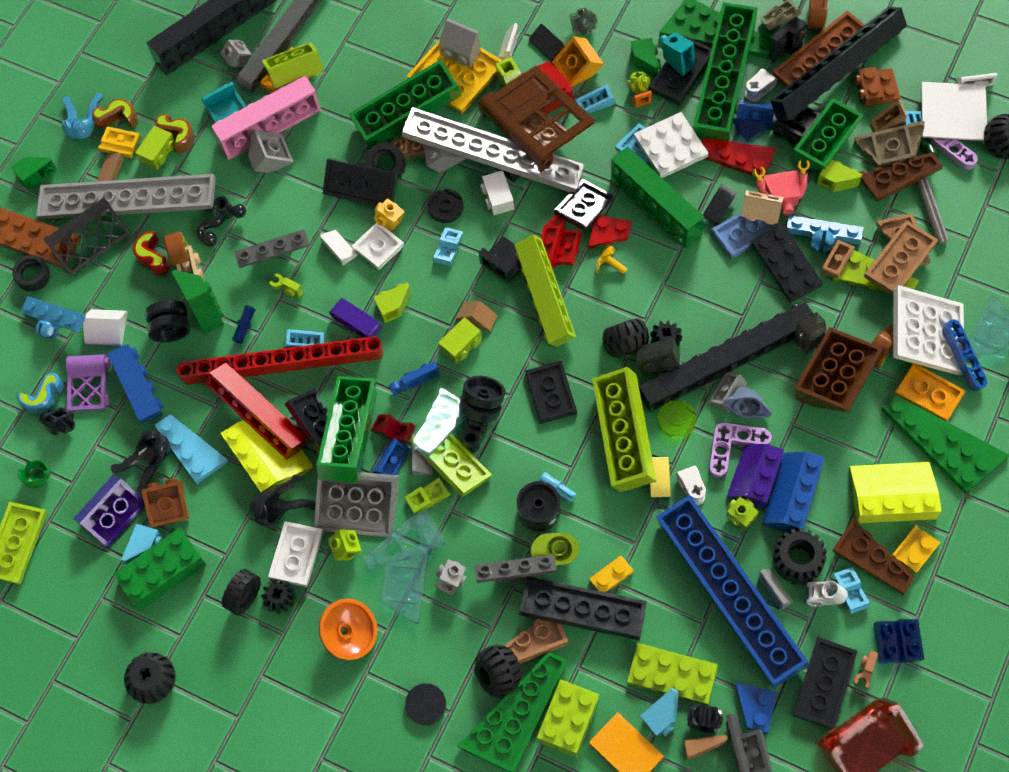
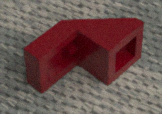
[370,414,417,443]

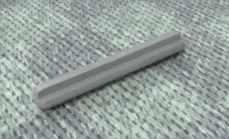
[918,178,948,245]

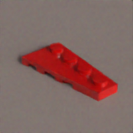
[701,138,777,178]

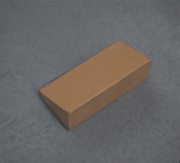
[97,152,124,181]
[821,240,855,278]

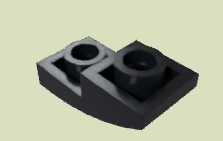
[703,184,737,224]

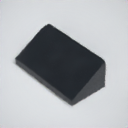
[529,23,565,61]

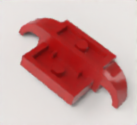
[541,216,582,270]

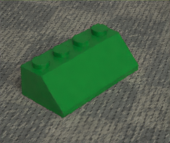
[791,98,864,170]
[171,270,224,334]

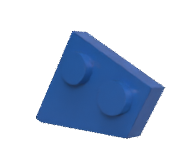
[736,682,777,734]

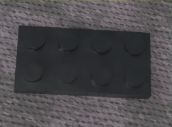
[649,35,712,105]
[322,158,398,206]
[751,224,823,303]
[793,637,858,730]

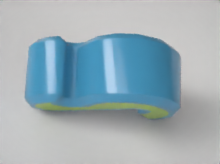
[17,373,64,415]

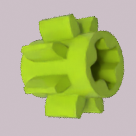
[627,72,650,94]

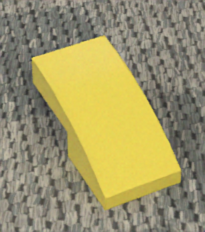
[650,457,671,497]

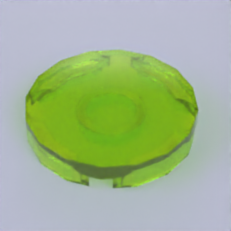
[658,400,697,438]

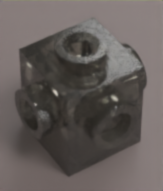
[569,8,597,35]

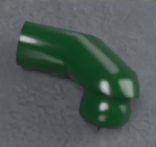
[919,138,939,158]

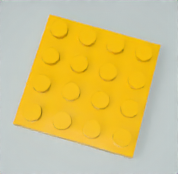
[406,38,502,114]

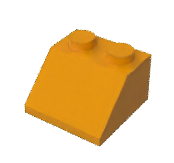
[552,36,604,87]

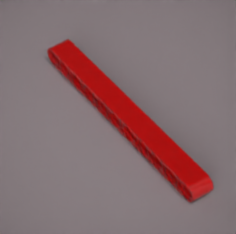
[176,337,384,385]

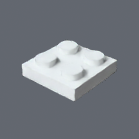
[352,222,404,270]

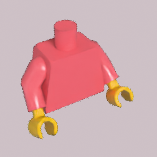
[752,160,810,215]

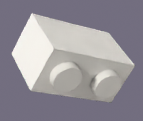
[480,170,514,216]

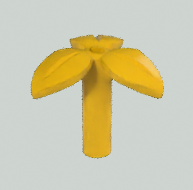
[596,246,627,274]

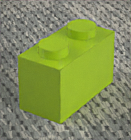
[135,126,175,170]
[438,317,482,364]

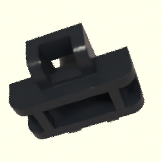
[39,407,75,435]

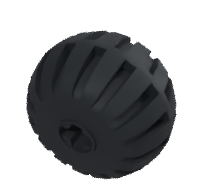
[984,114,1009,159]
[602,318,649,357]
[475,645,522,697]
[124,652,176,704]

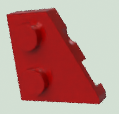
[588,215,632,249]

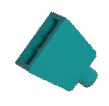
[658,32,696,76]

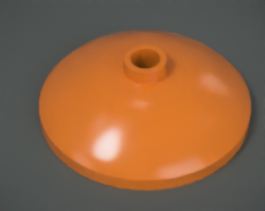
[319,599,377,660]

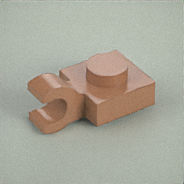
[853,650,878,689]

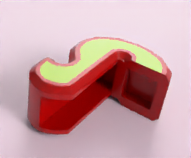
[133,231,169,276]

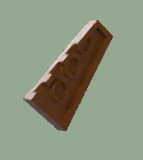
[859,152,942,202]
[832,518,914,595]

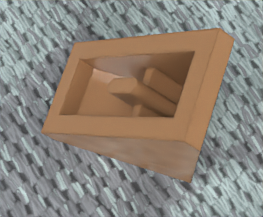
[870,100,907,132]
[456,301,498,332]

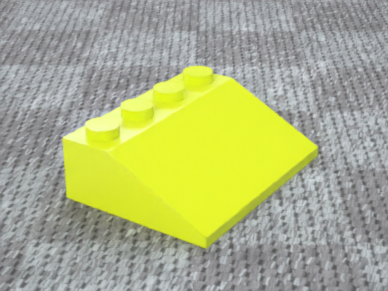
[221,420,314,493]
[849,462,941,523]

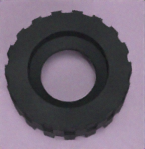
[365,142,406,179]
[221,569,261,616]

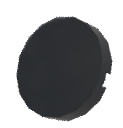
[428,189,464,223]
[405,683,446,725]

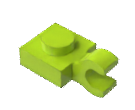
[269,274,304,299]

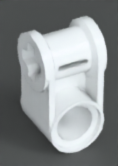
[745,69,777,102]
[676,465,706,506]
[806,581,848,607]

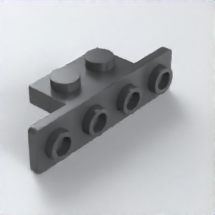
[234,229,309,268]
[474,555,557,584]
[726,714,773,772]

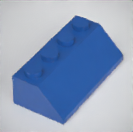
[762,451,825,533]

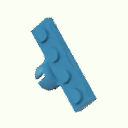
[787,215,863,253]
[20,296,86,339]

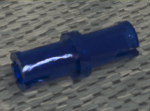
[232,305,256,344]

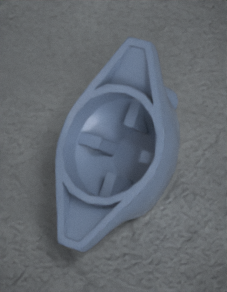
[723,387,772,418]

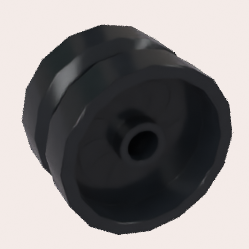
[145,300,190,343]
[459,375,505,423]
[517,481,561,531]

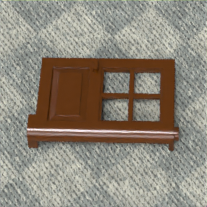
[478,66,596,173]

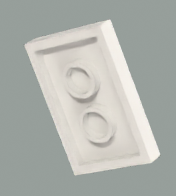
[268,521,324,587]

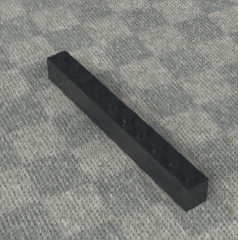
[770,6,907,121]
[639,302,818,413]

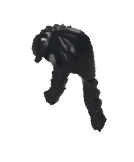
[110,430,170,494]
[250,475,316,526]

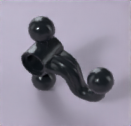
[196,196,247,246]

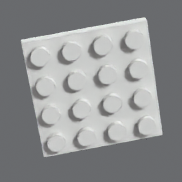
[893,285,964,376]

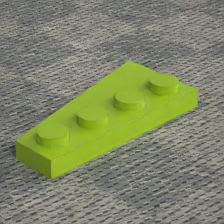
[833,250,919,294]

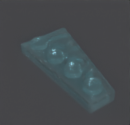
[413,388,466,458]

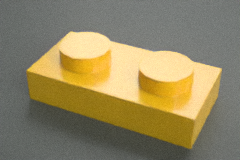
[589,556,634,593]

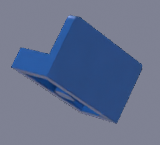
[736,100,774,127]

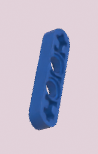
[942,319,987,391]

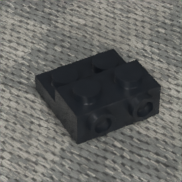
[768,17,807,62]
[770,106,820,146]

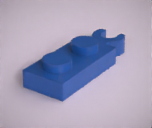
[389,361,440,396]

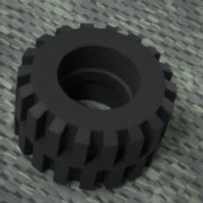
[773,528,827,584]

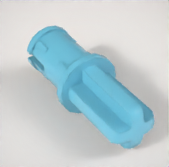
[539,472,576,502]

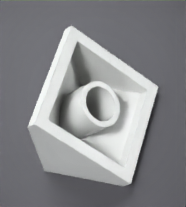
[83,309,128,346]

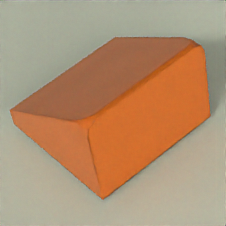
[631,91,652,108]

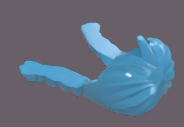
[61,93,103,140]

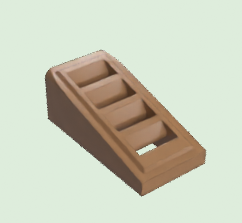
[684,735,727,761]

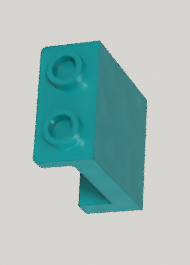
[202,82,247,123]

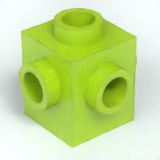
[726,497,759,531]
[328,528,362,561]

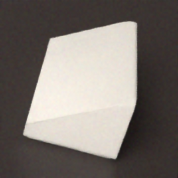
[498,23,519,60]
[956,73,997,86]
[320,230,358,266]

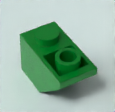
[631,38,661,78]
[11,157,57,190]

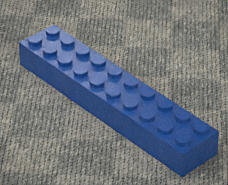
[656,495,808,689]

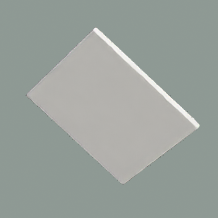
[921,82,987,141]

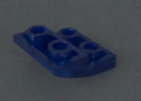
[873,619,925,664]

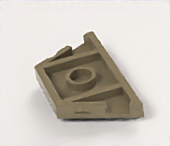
[760,0,802,30]
[854,121,925,167]

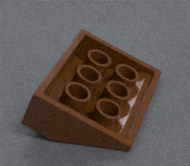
[794,327,883,412]

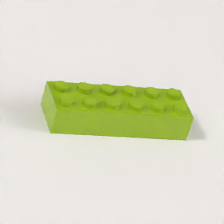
[592,367,657,492]

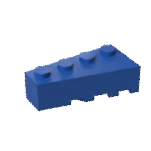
[107,344,164,424]

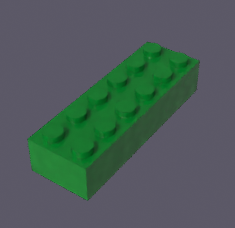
[349,59,462,149]
[611,146,704,248]
[316,376,377,483]

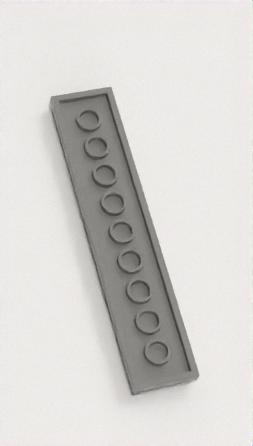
[401,107,584,192]
[36,174,216,220]

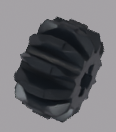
[650,320,683,347]
[261,579,296,614]
[687,704,723,733]

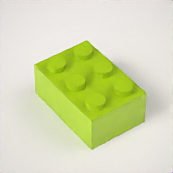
[262,42,324,89]
[537,679,599,758]

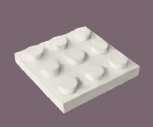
[634,112,708,178]

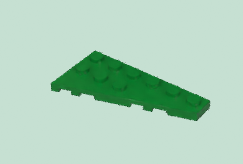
[659,0,771,58]
[882,395,1009,494]
[457,652,568,772]

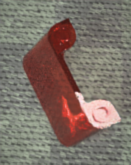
[817,698,924,772]

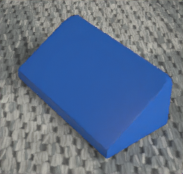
[372,439,410,475]

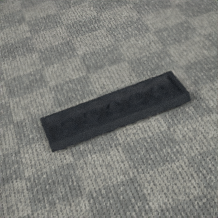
[519,576,647,641]

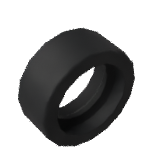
[12,255,50,292]

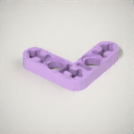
[931,138,978,170]
[709,423,772,479]

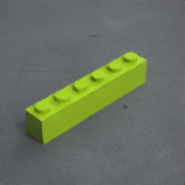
[514,235,576,347]

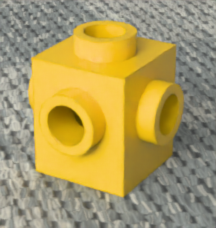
[373,198,405,232]

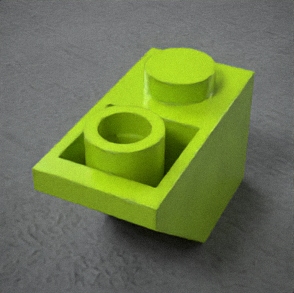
[495,57,521,87]
[817,160,863,192]
[374,282,411,323]

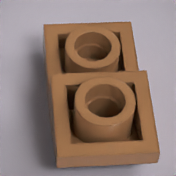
[391,138,425,158]

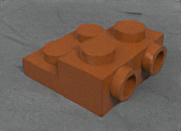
[855,67,901,107]
[141,478,190,528]

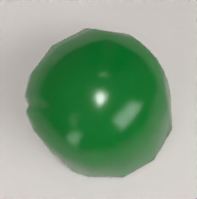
[18,460,50,488]

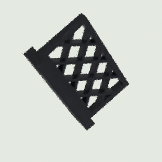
[44,197,131,276]

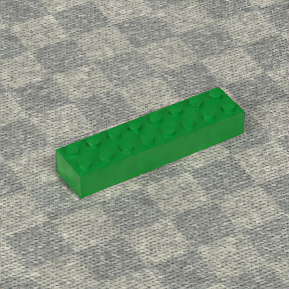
[693,2,758,141]

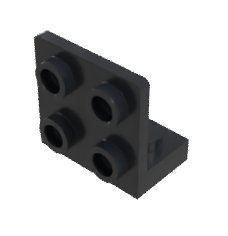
[479,236,522,283]

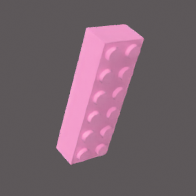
[211,76,321,160]

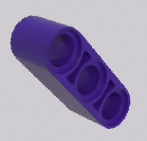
[329,298,383,338]

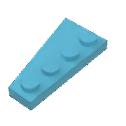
[155,414,229,484]

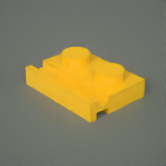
[98,126,141,159]
[892,525,940,575]

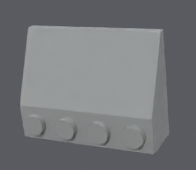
[314,472,400,537]

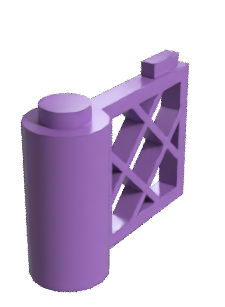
[66,354,111,412]

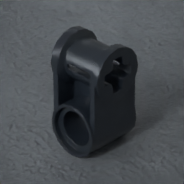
[462,418,488,453]

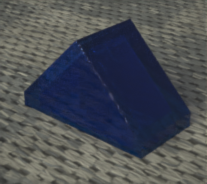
[732,118,773,143]

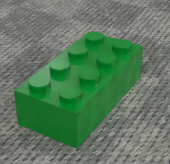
[113,527,206,611]

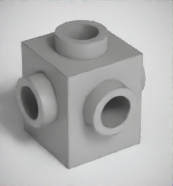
[220,40,252,68]
[434,559,466,596]

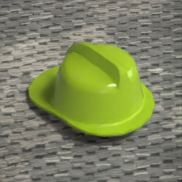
[531,533,579,565]

